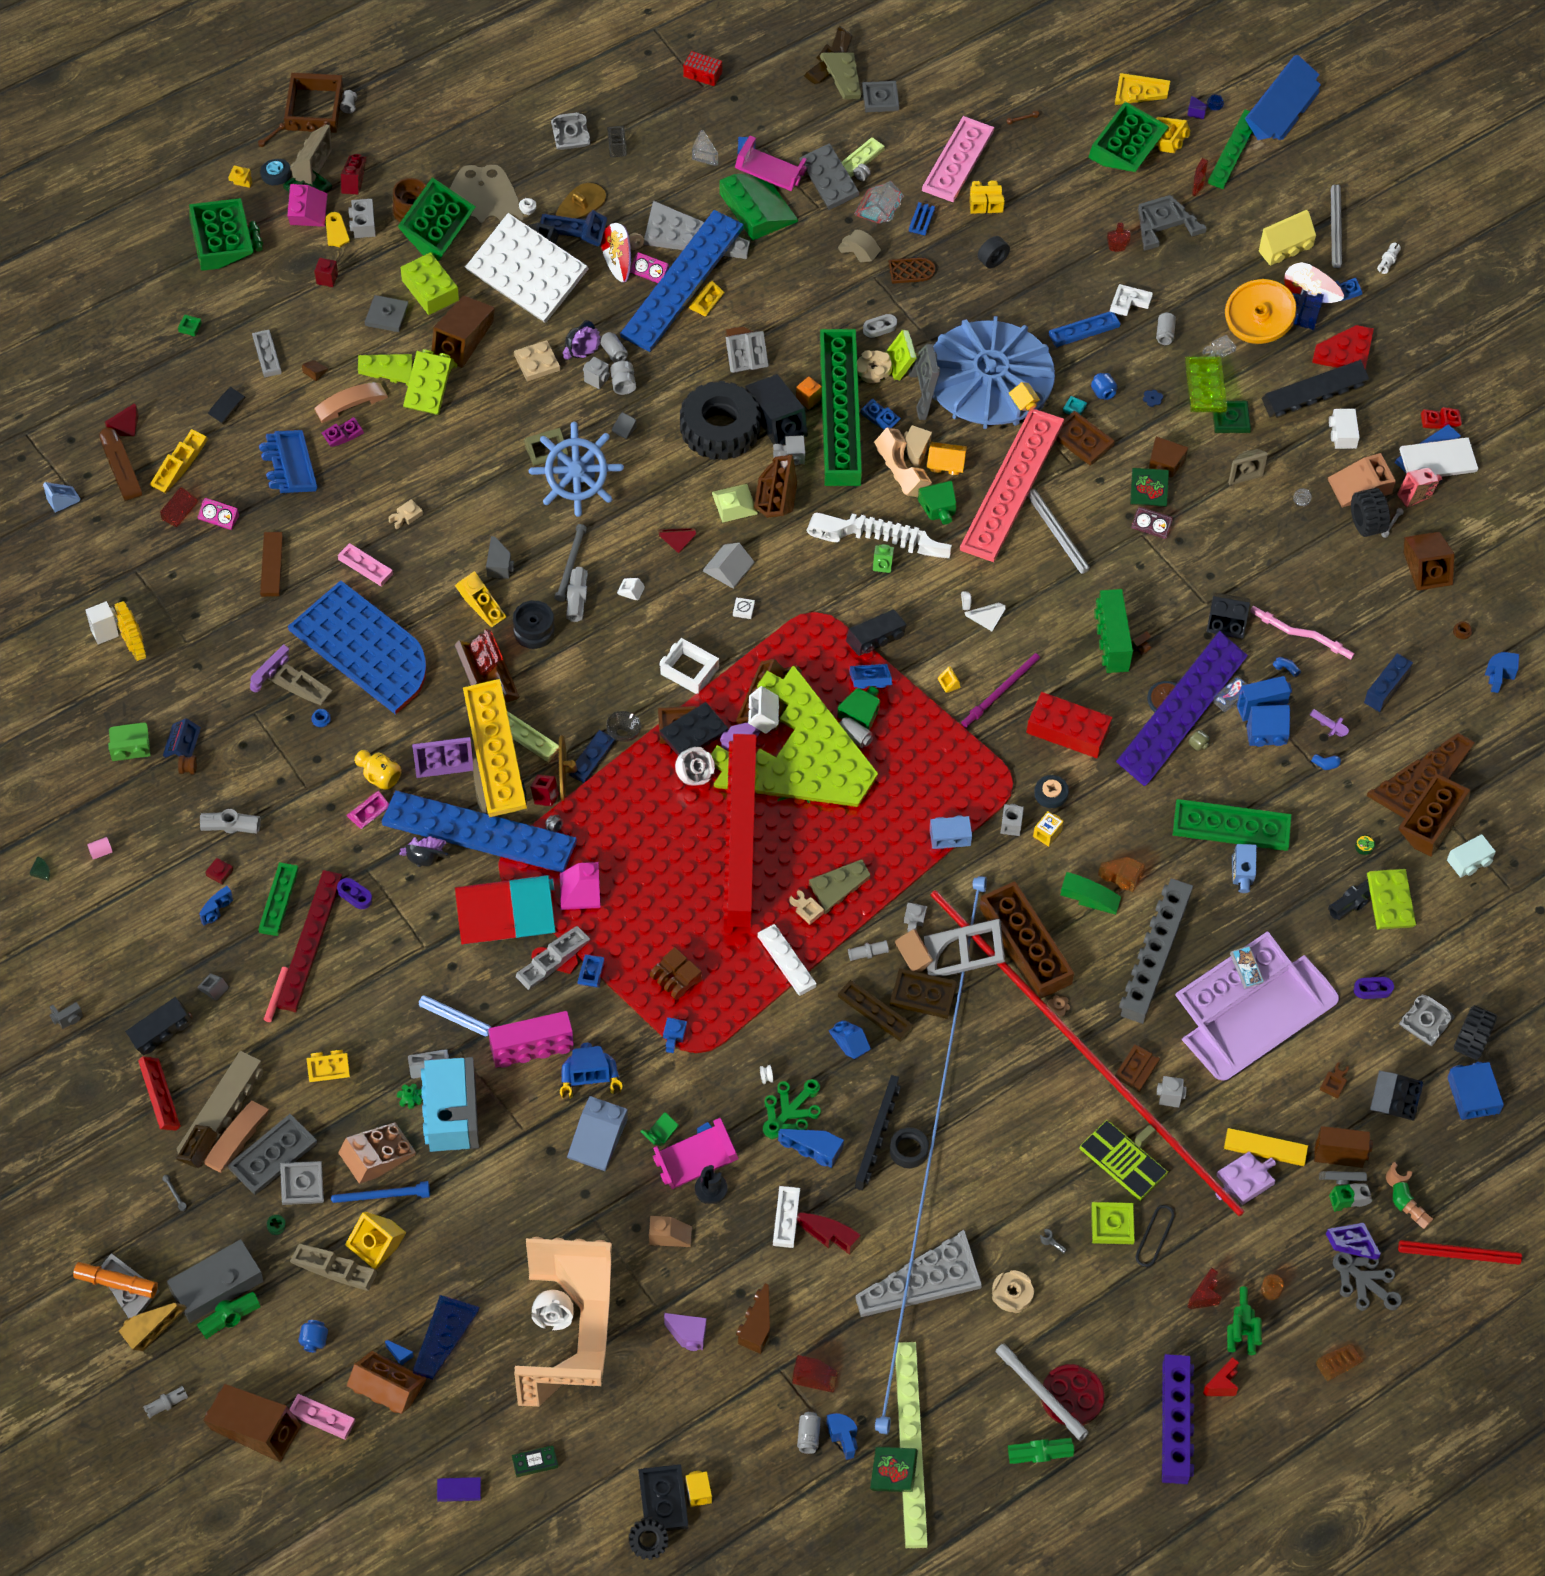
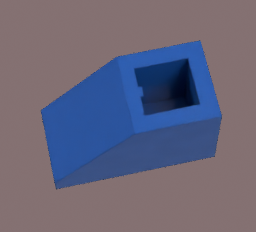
[829,1021,871,1059]

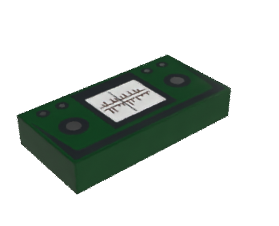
[512,1446,558,1478]

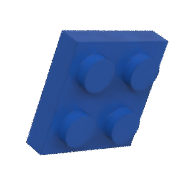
[850,664,892,689]

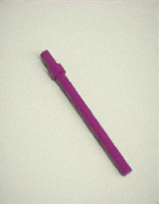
[961,653,1040,727]

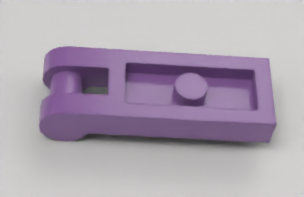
[250,644,289,692]

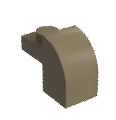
[838,230,881,262]

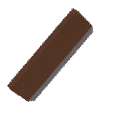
[455,635,520,703]
[736,659,802,733]

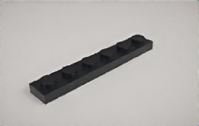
[855,1075,901,1191]

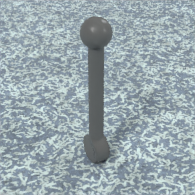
[162,1175,187,1211]

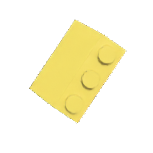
[1259,210,1316,265]

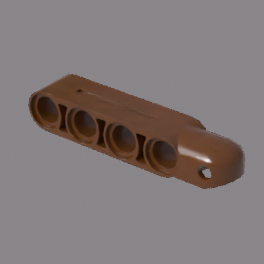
[99,427,142,501]

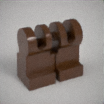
[650,947,702,999]

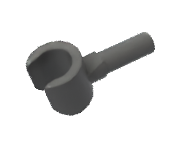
[1040,1229,1067,1253]

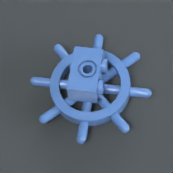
[529,421,624,517]

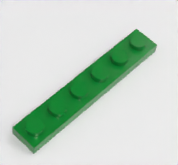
[1208,109,1253,189]

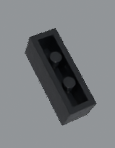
[846,609,907,656]
[125,997,193,1056]

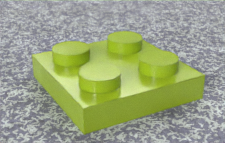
[886,330,917,381]
[1091,1202,1134,1244]

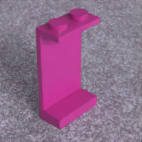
[735,136,807,191]
[653,1118,739,1189]

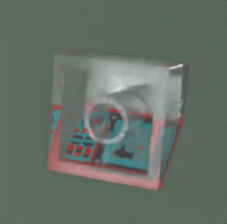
[854,181,904,224]

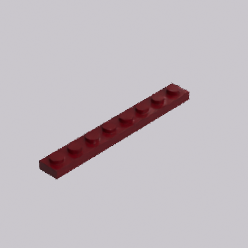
[276,870,342,1012]

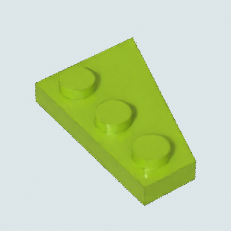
[358,354,412,386]

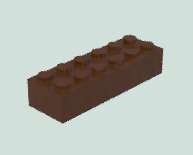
[979,881,1074,999]

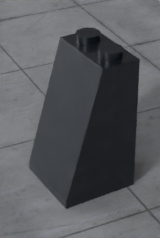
[745,374,808,445]

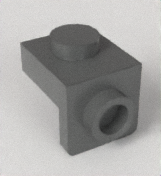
[49,1002,83,1029]

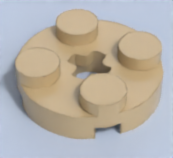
[857,350,892,383]
[992,1270,1034,1313]

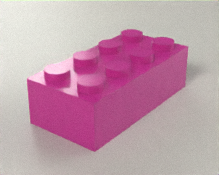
[488,1011,574,1068]

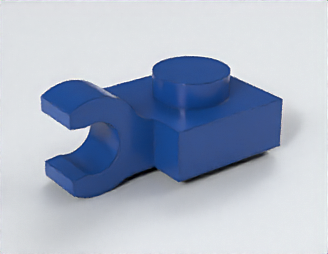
[663,1017,687,1053]

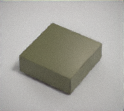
[1135,1125,1155,1149]

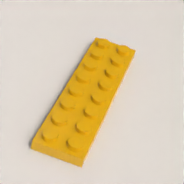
[463,679,527,817]

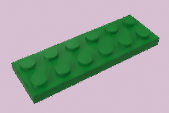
[1172,799,1291,851]

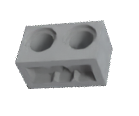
[349,199,375,238]

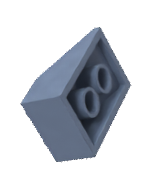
[567,1096,628,1171]

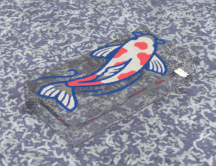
[1212,676,1247,712]

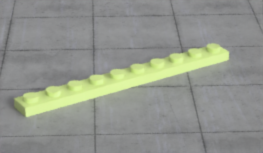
[895,1342,927,1548]

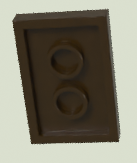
[890,968,957,1019]

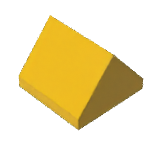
[937,666,961,693]

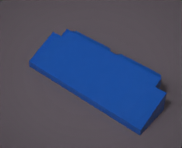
[1245,55,1321,140]

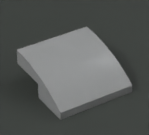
[726,331,768,373]

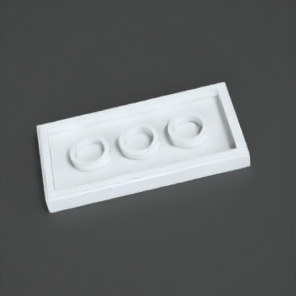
[1399,438,1478,477]

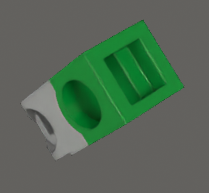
[1329,1184,1372,1212]

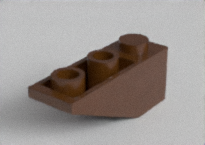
[736,1283,770,1354]

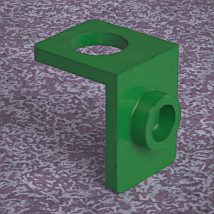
[640,1113,679,1146]

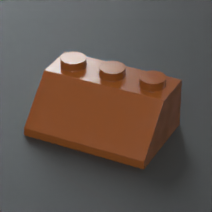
[347,1351,427,1414]

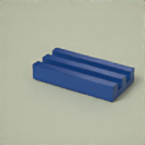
[909,202,935,235]

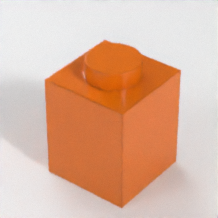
[796,377,822,409]

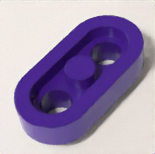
[337,878,372,909]
[1353,977,1394,999]

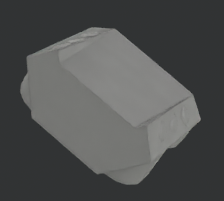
[551,112,590,150]
[1399,994,1455,1046]

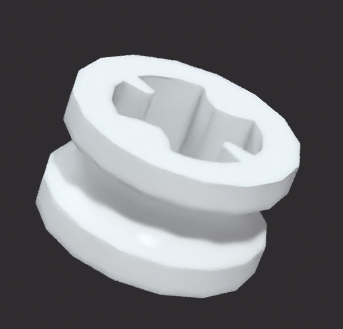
[760,1065,773,1084]

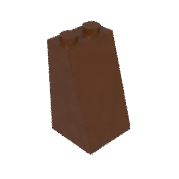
[431,295,495,368]
[204,1384,301,1462]

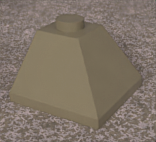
[1228,449,1268,485]

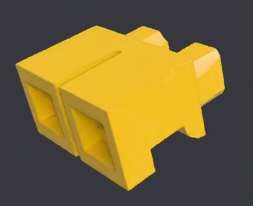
[969,181,1004,214]

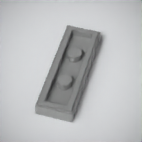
[252,330,282,378]

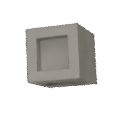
[1000,804,1023,836]

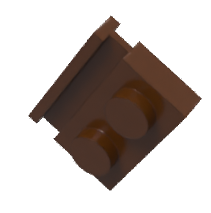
[1115,1045,1160,1092]

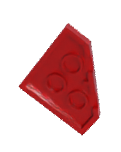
[1312,325,1374,369]

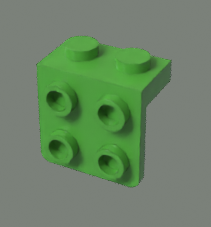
[108,723,150,761]

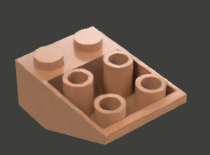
[1328,453,1395,507]
[339,1122,416,1184]

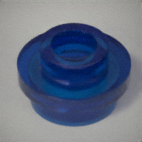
[1207,94,1224,110]

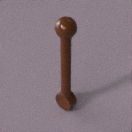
[1006,111,1039,125]
[258,123,285,147]

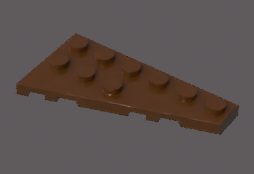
[1367,733,1475,818]

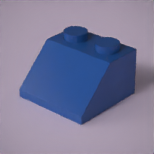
[1246,705,1290,747]

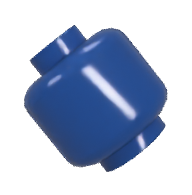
[1091,373,1117,400]
[298,1320,328,1353]

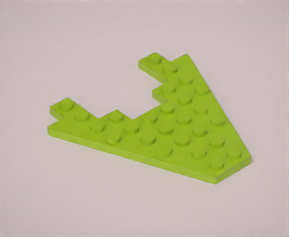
[711,666,878,807]

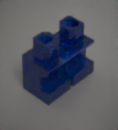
[1292,290,1324,330]

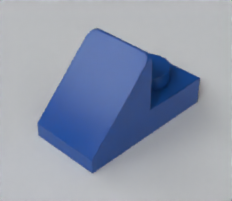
[577,955,604,988]

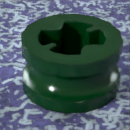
[267,1215,286,1235]

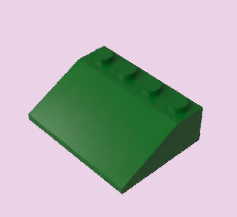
[1088,102,1169,172]
[719,173,798,241]
[398,177,476,262]
[189,198,253,271]

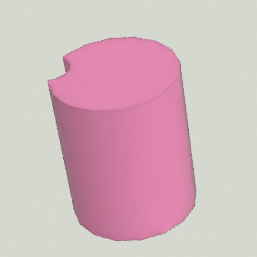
[87,837,112,859]

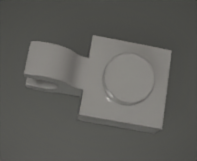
[904,903,927,933]

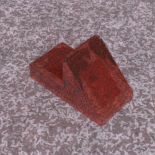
[1187,1267,1222,1309]

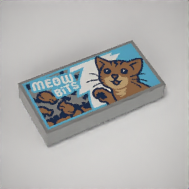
[1230,946,1264,989]

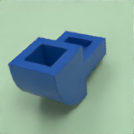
[826,1413,858,1460]

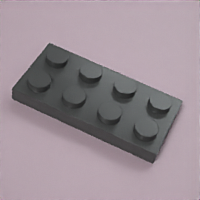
[799,143,859,210]
[228,1114,317,1195]

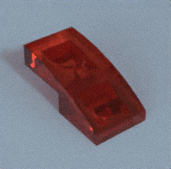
[1192,158,1208,196]

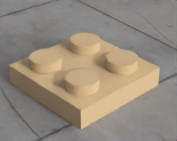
[514,340,560,381]

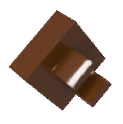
[1131,631,1151,655]

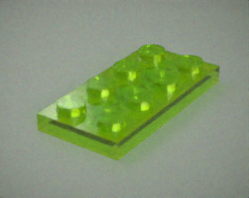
[1185,357,1227,412]

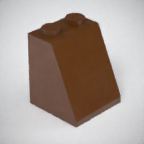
[1404,532,1454,591]

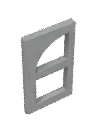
[924,919,1005,977]

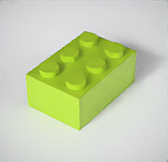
[400,252,459,315]

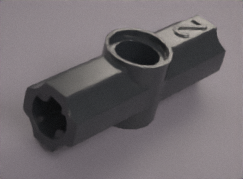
[1328,879,1371,920]

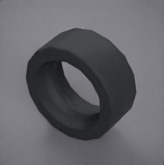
[890,1127,929,1169]

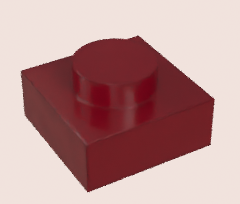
[205,858,233,884]

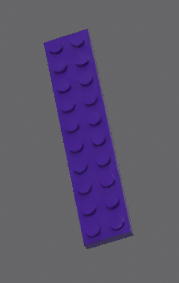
[1116,631,1248,786]

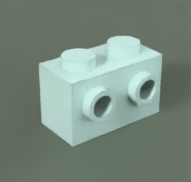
[1447,834,1496,878]

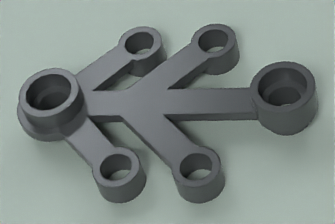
[1333,1252,1402,1311]

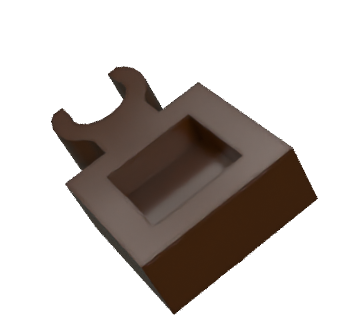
[1320,1062,1349,1099]

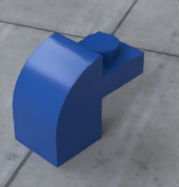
[1485,652,1519,693]

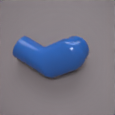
[1273,657,1301,677]
[1311,754,1341,770]

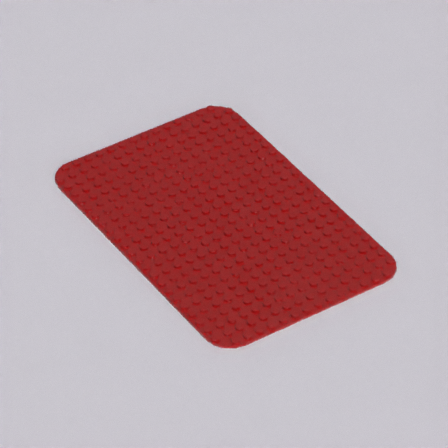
[498,612,1013,1053]

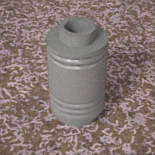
[1156,312,1176,345]
[601,332,628,363]
[839,717,873,748]
[797,1412,821,1454]

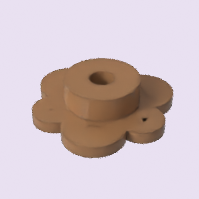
[1047,995,1070,1016]

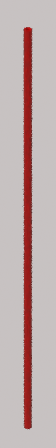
[931,890,1245,1217]

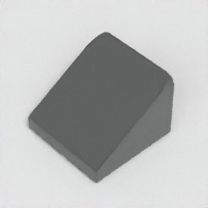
[612,412,637,440]
[198,974,229,1001]

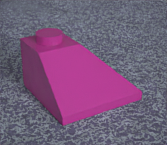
[560,862,600,910]

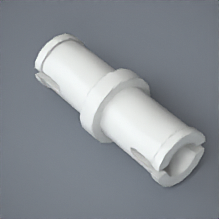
[1378,243,1401,274]

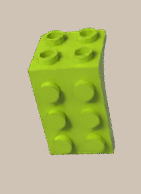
[403,349,457,415]

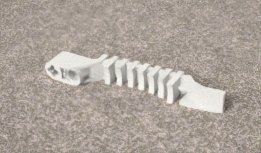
[807,513,952,558]

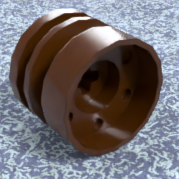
[393,178,426,222]

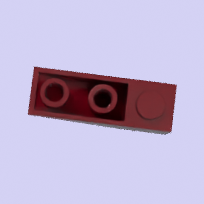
[341,154,366,195]

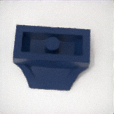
[581,210,607,247]

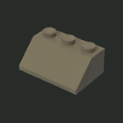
[290,124,332,185]

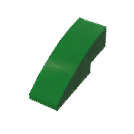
[1060,872,1121,915]

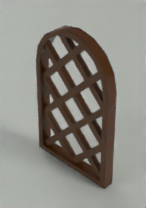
[889,258,935,284]

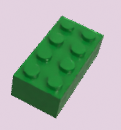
[1094,589,1133,673]

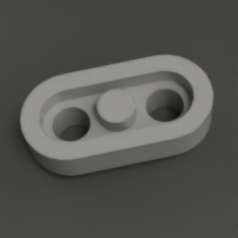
[863,314,897,338]

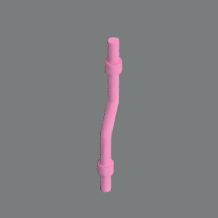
[1250,606,1355,660]

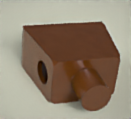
[1149,436,1188,478]

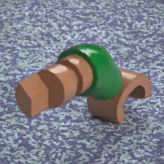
[1386,1162,1433,1229]

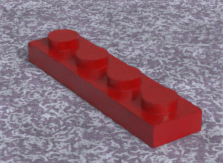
[138,1056,181,1131]

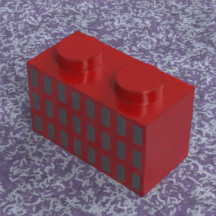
[683,51,722,86]

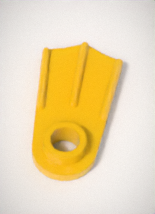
[326,212,350,248]

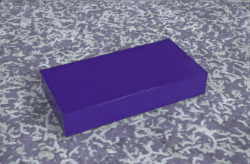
[437,1477,481,1502]

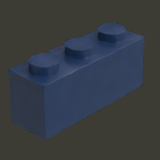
[1364,653,1413,712]

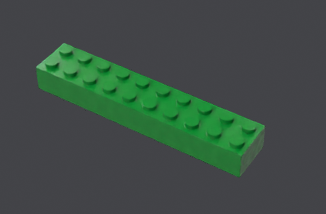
[820,329,862,486]

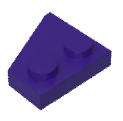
[1326,1223,1381,1260]

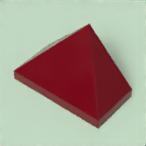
[105,403,139,437]
[658,528,696,553]

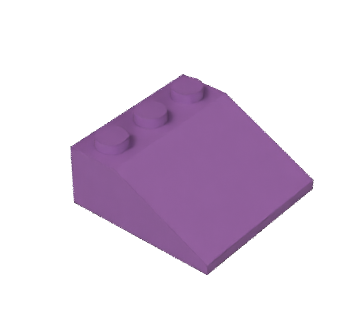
[412,737,473,778]

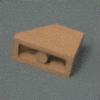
[649,1216,692,1247]

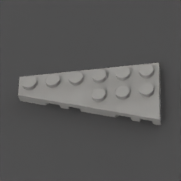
[644,201,750,259]
[855,1230,982,1317]

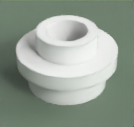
[519,198,536,215]

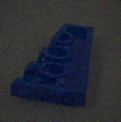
[413,1295,480,1380]

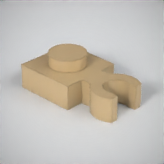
[389,499,423,529]
[790,890,824,925]

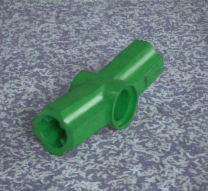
[197,1292,261,1339]
[1008,1438,1074,1464]

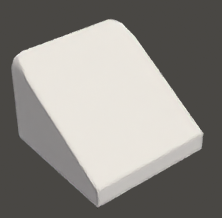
[617,578,645,600]

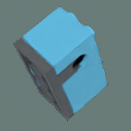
[421,1057,479,1152]

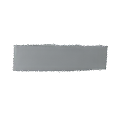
[516,926,590,990]

